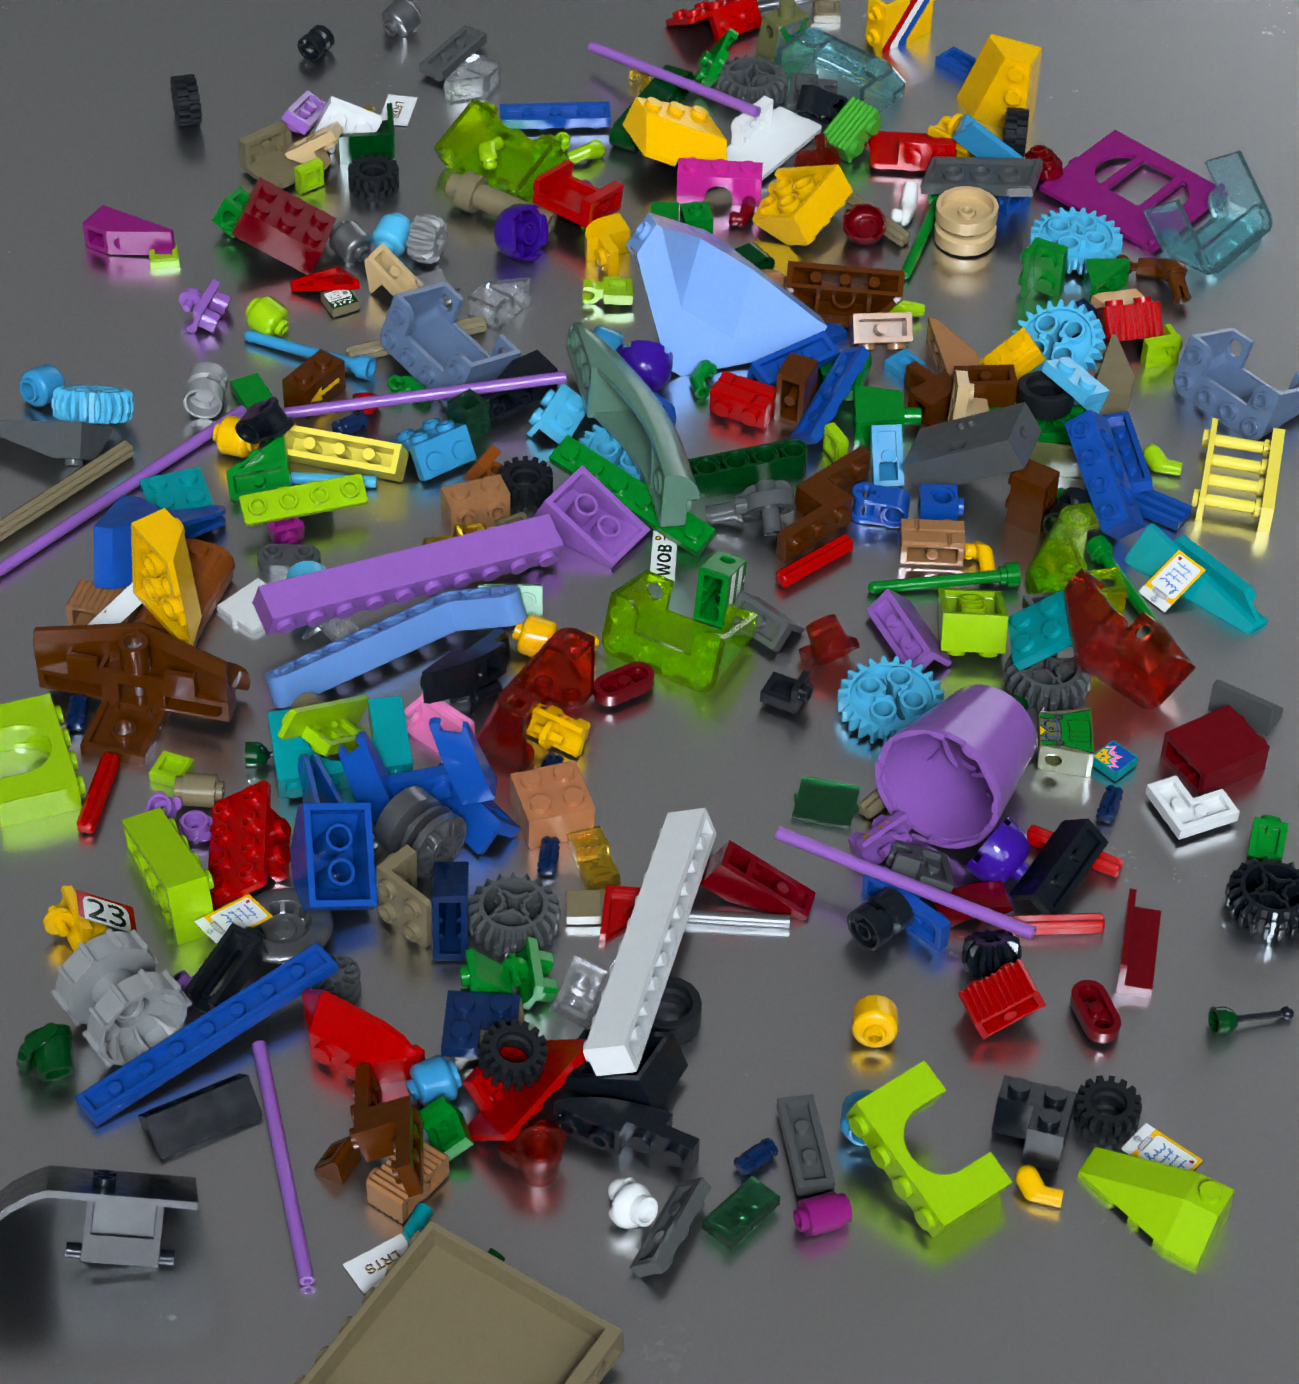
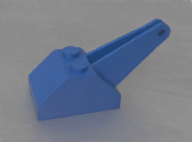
[93,495,226,589]
[290,754,378,911]

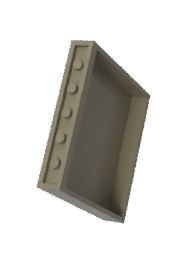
[294,1220,624,1384]

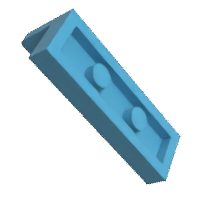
[953,114,1024,158]

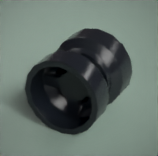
[297,25,335,62]

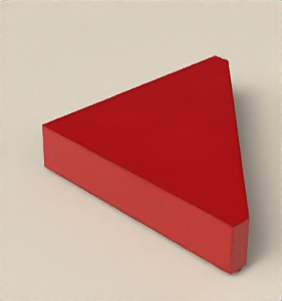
[289,266,360,292]
[600,885,641,941]

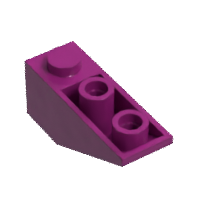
[82,205,176,255]

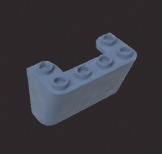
[380,281,522,408]
[1173,327,1299,441]

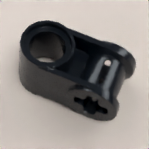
[795,84,848,124]
[235,397,295,444]

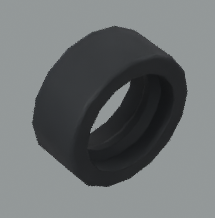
[1016,371,1074,420]
[651,976,702,1044]

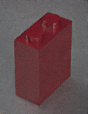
[1161,705,1270,796]

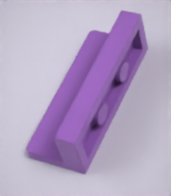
[866,588,952,670]

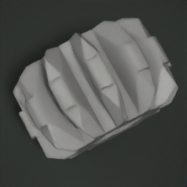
[406,214,449,264]

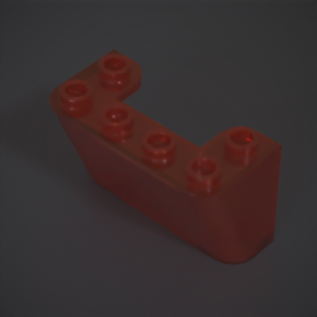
[1064,568,1196,710]
[476,628,595,772]

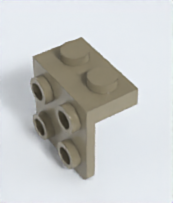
[238,120,302,189]
[376,844,432,948]

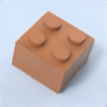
[510,760,595,850]

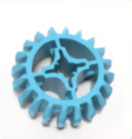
[51,384,135,424]

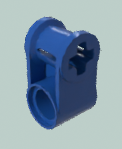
[851,482,910,528]

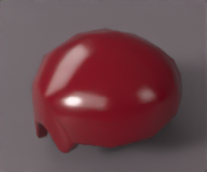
[843,204,887,247]

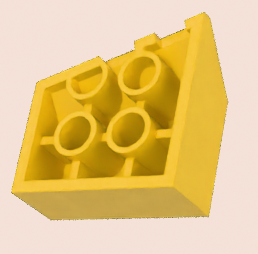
[956,34,1043,128]
[622,97,727,166]
[752,164,853,246]
[131,508,202,646]

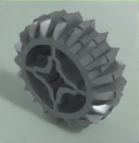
[715,55,788,112]
[1003,652,1092,714]
[468,872,561,958]

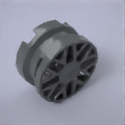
[312,955,361,1005]

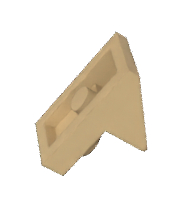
[285,121,343,170]
[364,242,423,297]
[947,370,989,421]

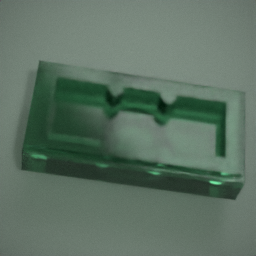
[702,1176,780,1249]

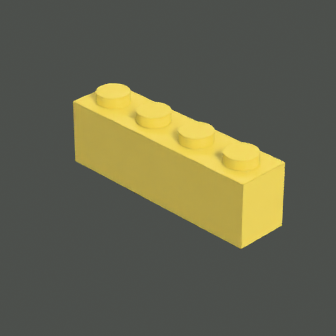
[284,425,409,483]

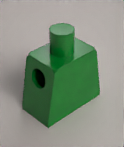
[852,385,921,446]

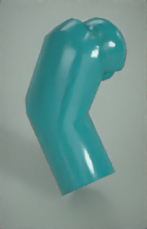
[402,1203,433,1244]

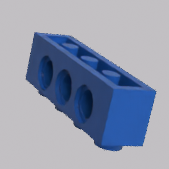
[1064,409,1145,540]

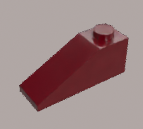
[700,840,816,921]

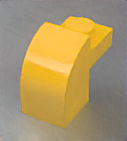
[585,213,630,276]

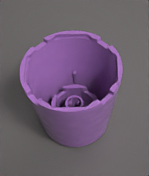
[875,684,1037,849]

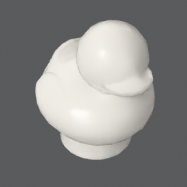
[608,1177,658,1229]

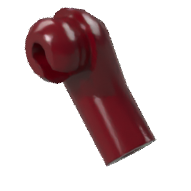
[729,196,756,229]

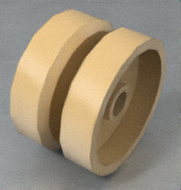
[933,186,999,257]

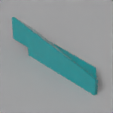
[1125,523,1268,634]

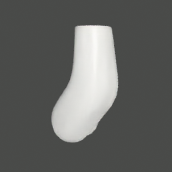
[891,181,919,227]

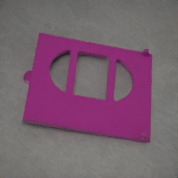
[1039,130,1230,253]

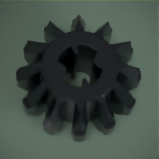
[962,929,1022,979]

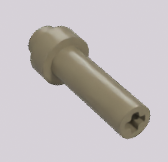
[445,171,557,236]

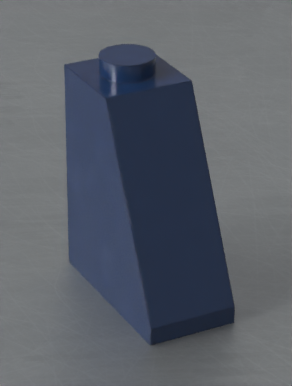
[432,862,469,961]

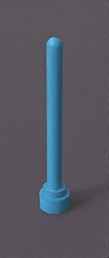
[244,330,376,381]

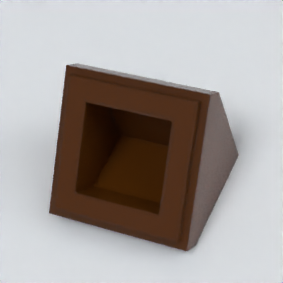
[314,1136,362,1185]

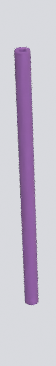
[588,41,761,118]
[775,826,1036,940]
[252,1040,315,1286]

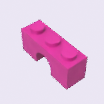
[676,157,763,207]

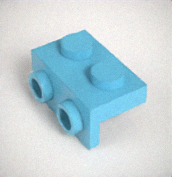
[1041,356,1110,414]
[526,383,586,444]

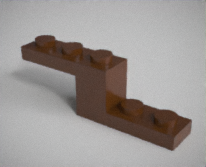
[776,445,871,562]
[349,1063,423,1197]

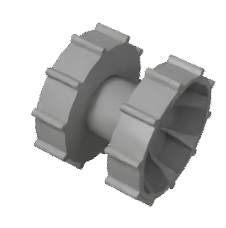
[51,928,192,1068]

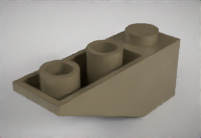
[1093,334,1135,415]

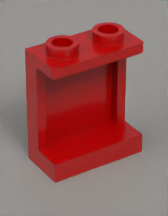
[533,160,624,228]

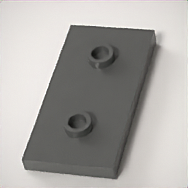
[920,156,1043,197]

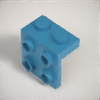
[390,418,477,481]

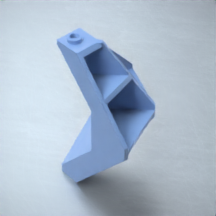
[626,212,828,376]

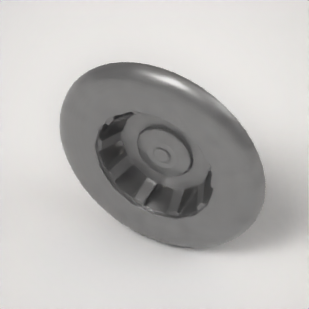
[253,888,333,964]

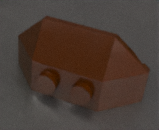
[785,261,905,327]

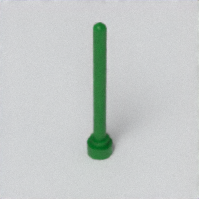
[901,194,941,280]
[1085,535,1174,648]
[868,562,1021,594]

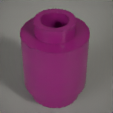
[793,1191,852,1237]

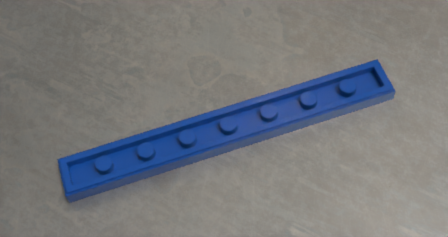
[75,942,339,1127]

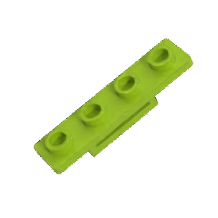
[239,474,368,527]
[277,694,371,756]

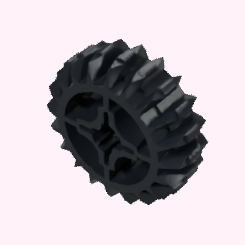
[1225,856,1299,942]

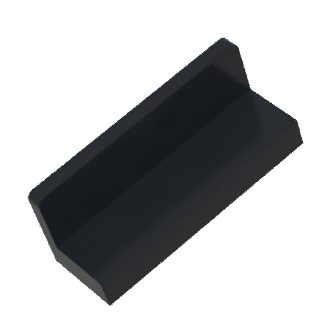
[1010,818,1109,914]
[138,1073,262,1158]

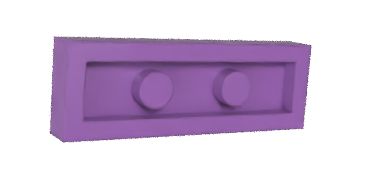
[281,90,326,135]

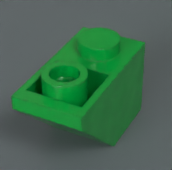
[459,949,514,994]

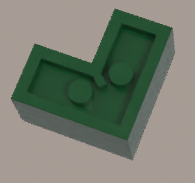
[339,103,396,164]

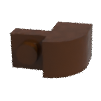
[904,361,953,427]

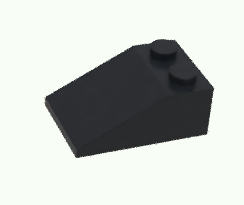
[563,1029,688,1109]

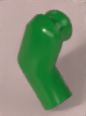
[689,360,717,399]
[387,375,429,404]

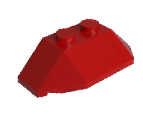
[301,989,425,1085]

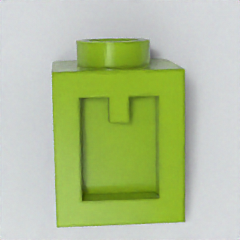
[1140,323,1183,369]

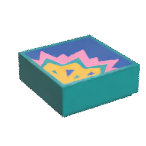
[1092,740,1138,782]

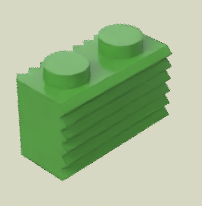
[819,96,882,163]

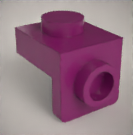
[266,517,305,544]

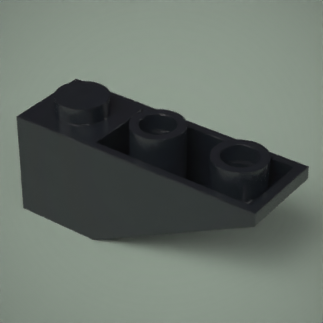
[480,350,558,425]

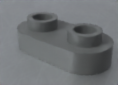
[257,543,321,575]

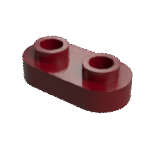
[1025,145,1063,181]
[593,662,654,706]
[1070,980,1121,1043]

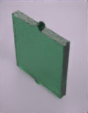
[791,776,860,831]

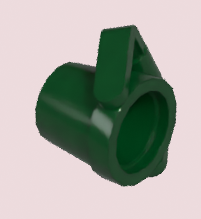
[16,1023,76,1081]

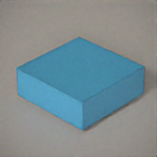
[883,348,926,383]

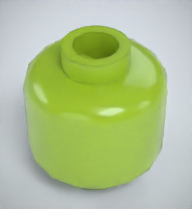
[245,296,290,337]

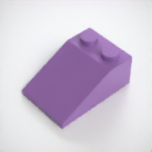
[532,465,651,568]

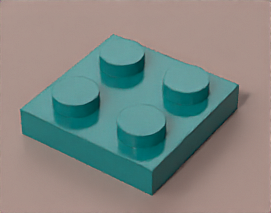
[139,467,214,511]
[1008,590,1076,671]

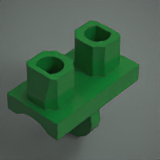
[500,937,559,1010]

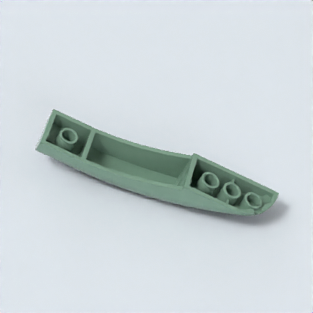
[566,322,700,527]

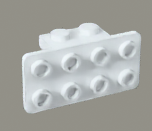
[727,96,822,180]

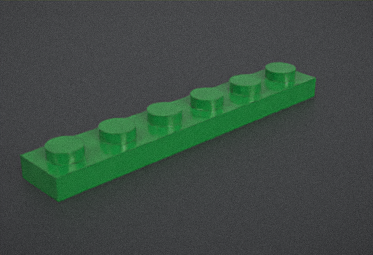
[549,435,716,558]

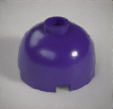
[494,204,549,262]
[615,340,673,392]
[964,816,1030,883]

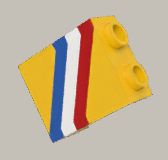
[865,0,934,53]

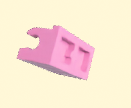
[404,692,475,758]

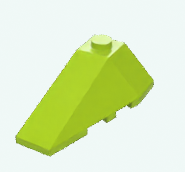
[1078,1147,1235,1269]

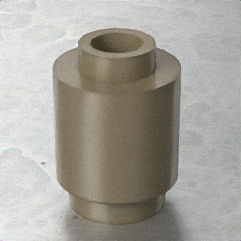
[174,773,225,808]

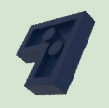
[441,990,520,1058]

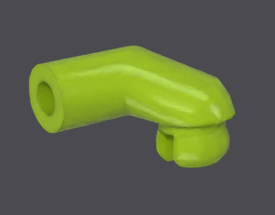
[567,139,605,165]
[1143,444,1183,477]

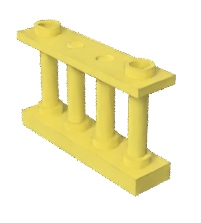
[1191,418,1286,532]

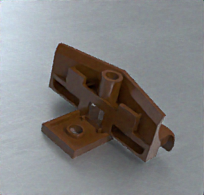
[33,622,251,766]

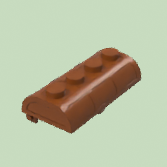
[132,538,235,643]

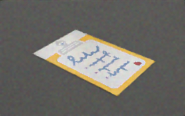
[1138,550,1206,613]
[194,893,273,944]
[1121,1123,1204,1171]

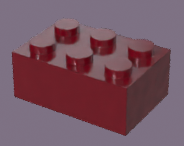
[231,177,336,275]

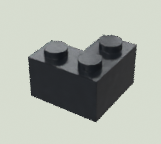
[992,1075,1077,1172]

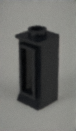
[184,923,268,1014]

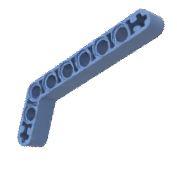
[265,585,527,708]

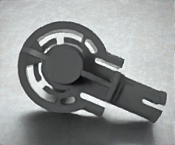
[705,480,796,537]

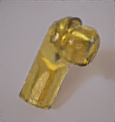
[629,68,653,94]

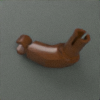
[1116,254,1191,304]

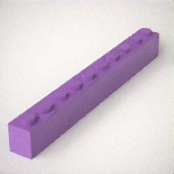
[252,514,564,635]

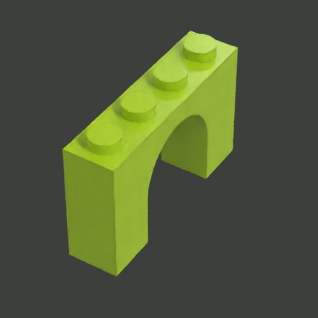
[0,693,86,828]
[845,1060,1013,1238]

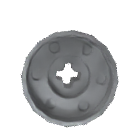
[374,786,467,879]

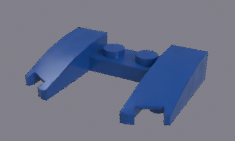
[338,717,497,822]

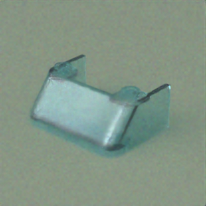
[777,27,906,114]
[1143,151,1272,275]

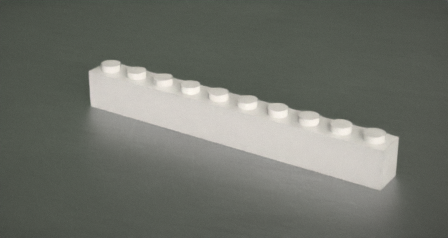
[583,808,717,1076]

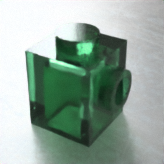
[447,388,490,442]

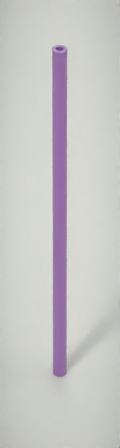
[232,371,567,419]
[0,405,247,577]

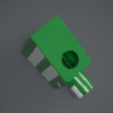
[693,551,747,628]

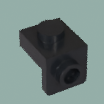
[760,669,813,714]

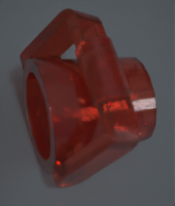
[795,133,840,167]
[799,614,859,665]
[498,1120,567,1187]

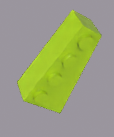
[121,807,214,946]

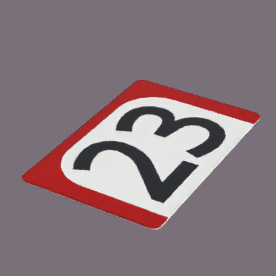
[76,890,137,932]

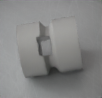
[183,362,228,419]

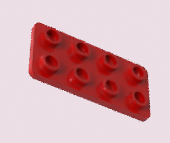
[665,0,762,42]
[870,131,976,171]
[208,780,292,909]
[462,1039,587,1142]

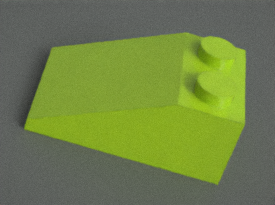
[937,588,1008,657]

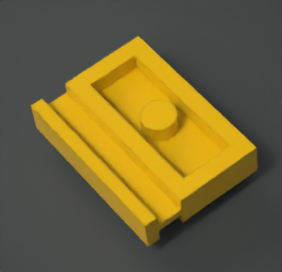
[980,327,1046,381]

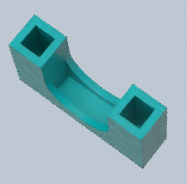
[267,695,413,798]

